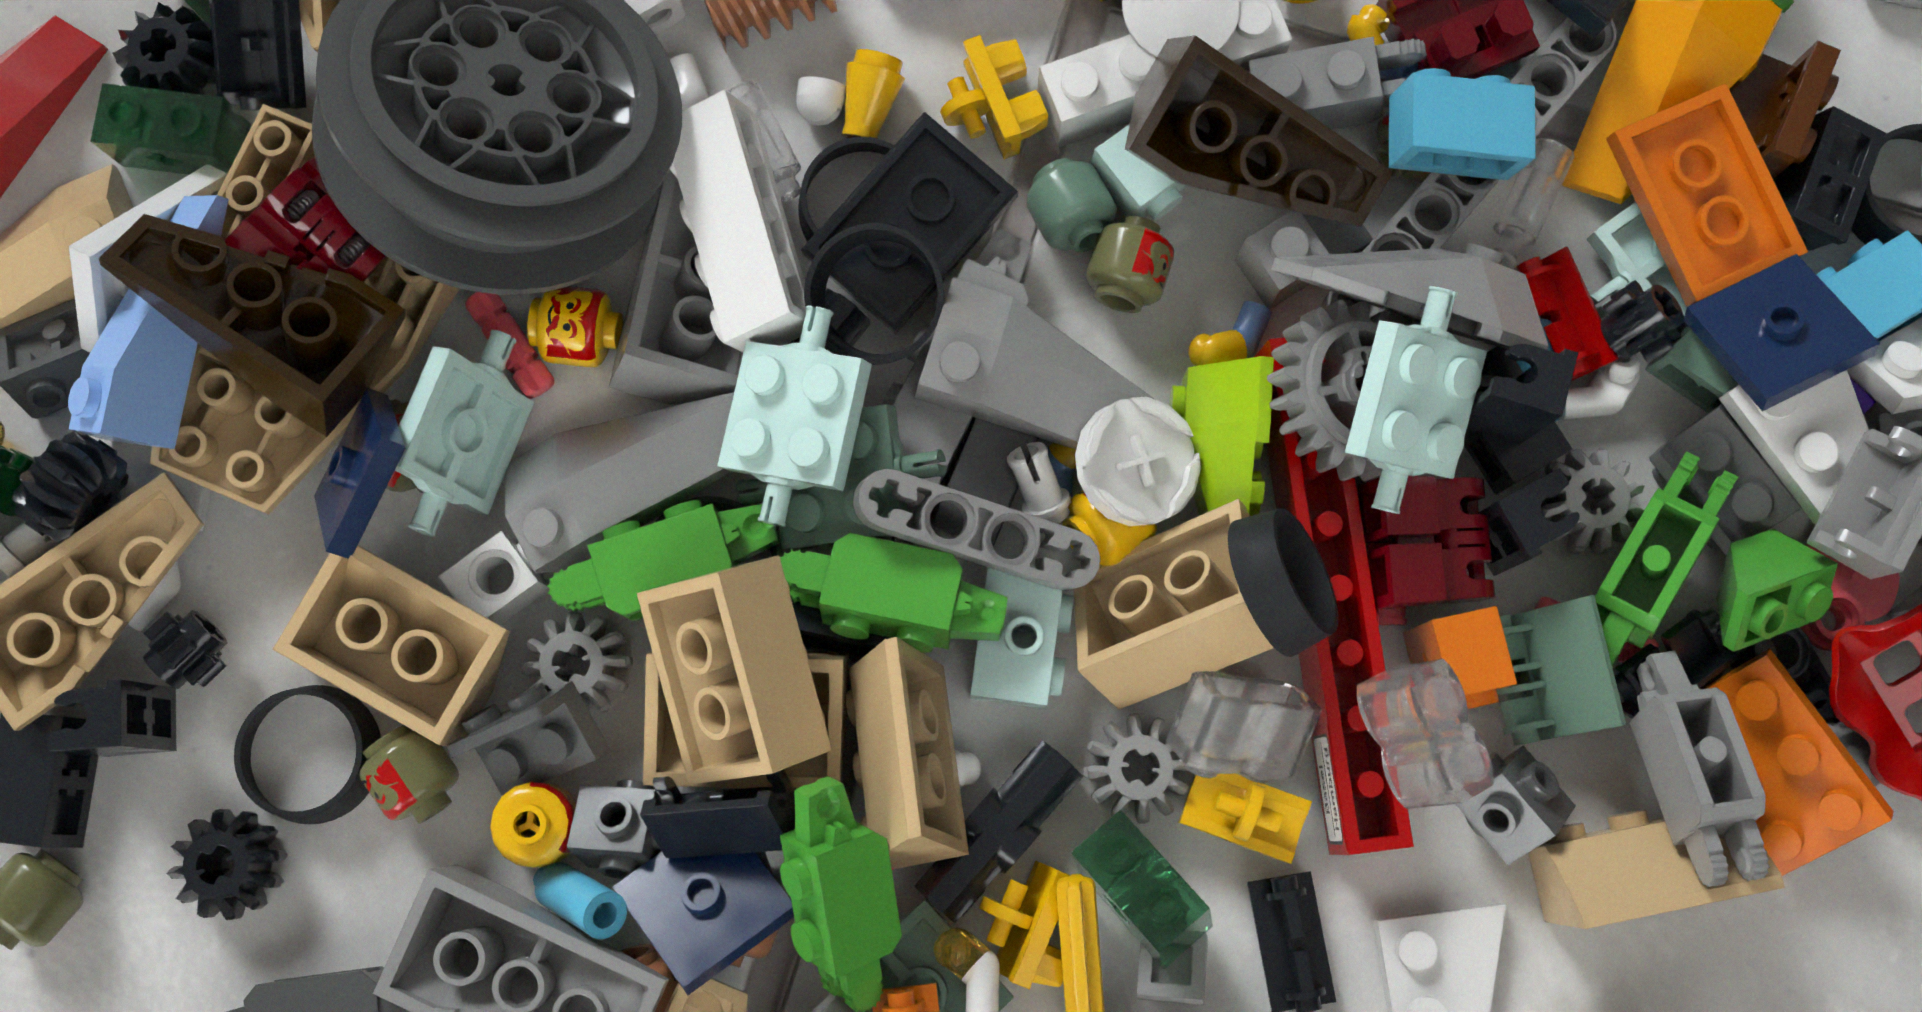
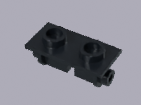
[1613,607,1747,719]
[1247,871,1336,1012]

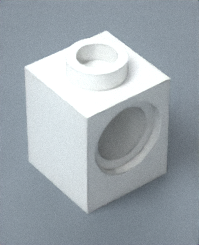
[438,530,550,626]

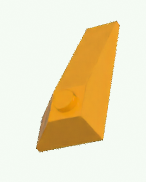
[1562,0,1782,204]

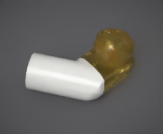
[933,928,1000,1012]

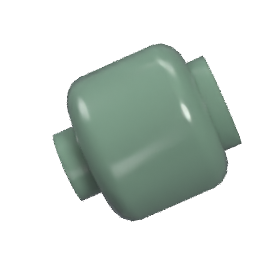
[1026,158,1117,252]

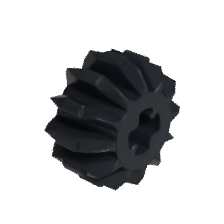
[112,2,216,111]
[12,431,129,542]
[166,809,288,920]

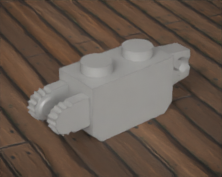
[1248,36,1427,130]
[1629,651,1770,887]

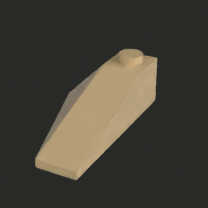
[0,164,134,329]

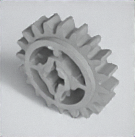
[1267,300,1390,481]

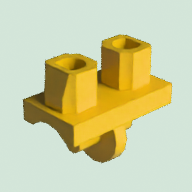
[940,35,1048,160]
[1178,761,1312,864]
[979,860,1070,990]

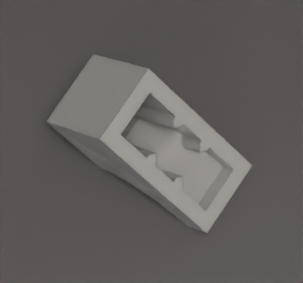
[1235,211,1373,309]

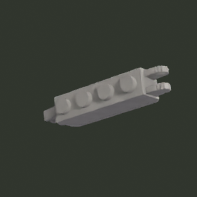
[878,228,1031,540]

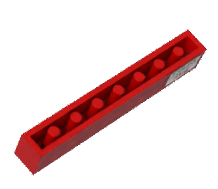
[1254,337,1414,855]

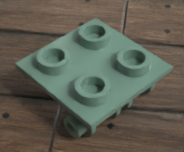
[1496,595,1626,746]

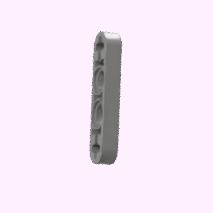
[853,469,1100,590]

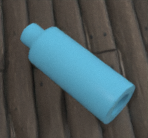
[533,862,627,939]

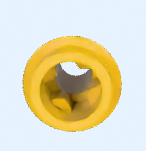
[841,49,905,139]

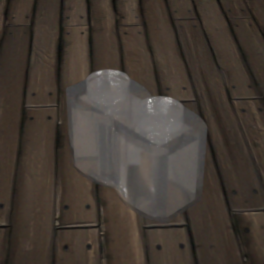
[1357,658,1494,809]
[1166,671,1323,784]

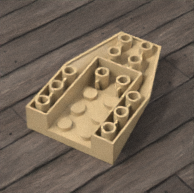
[150,104,460,515]

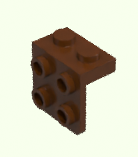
[1729,40,1841,179]

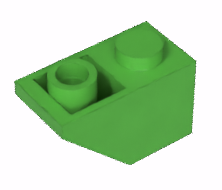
[1716,529,1838,652]

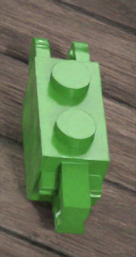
[1595,451,1739,667]
[547,500,779,622]
[780,533,1008,653]
[780,776,902,1012]

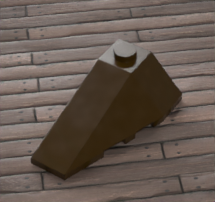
[1125,35,1393,227]
[98,214,406,437]

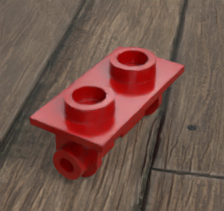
[1516,247,1619,382]

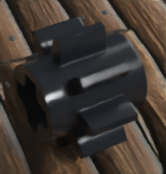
[1601,280,1684,363]
[143,610,228,689]

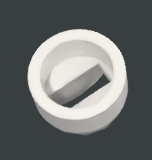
[796,76,846,126]

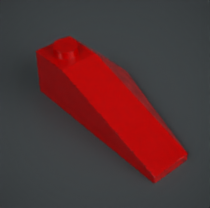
[0,15,108,198]

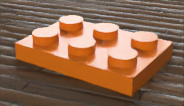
[1606,83,1808,307]
[1700,648,1894,876]

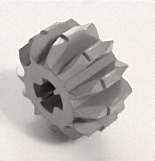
[1541,449,1645,555]
[521,611,633,712]
[1083,713,1194,824]

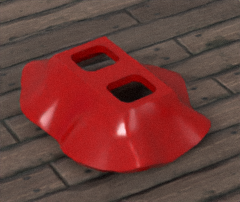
[1829,604,1922,801]

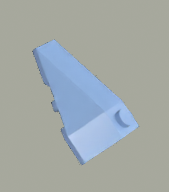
[68,195,229,449]

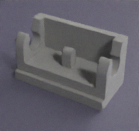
[1806,426,1922,579]

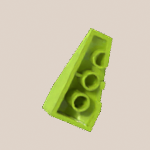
[1169,356,1274,516]

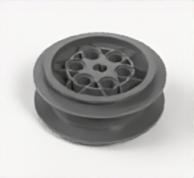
[312,0,682,295]

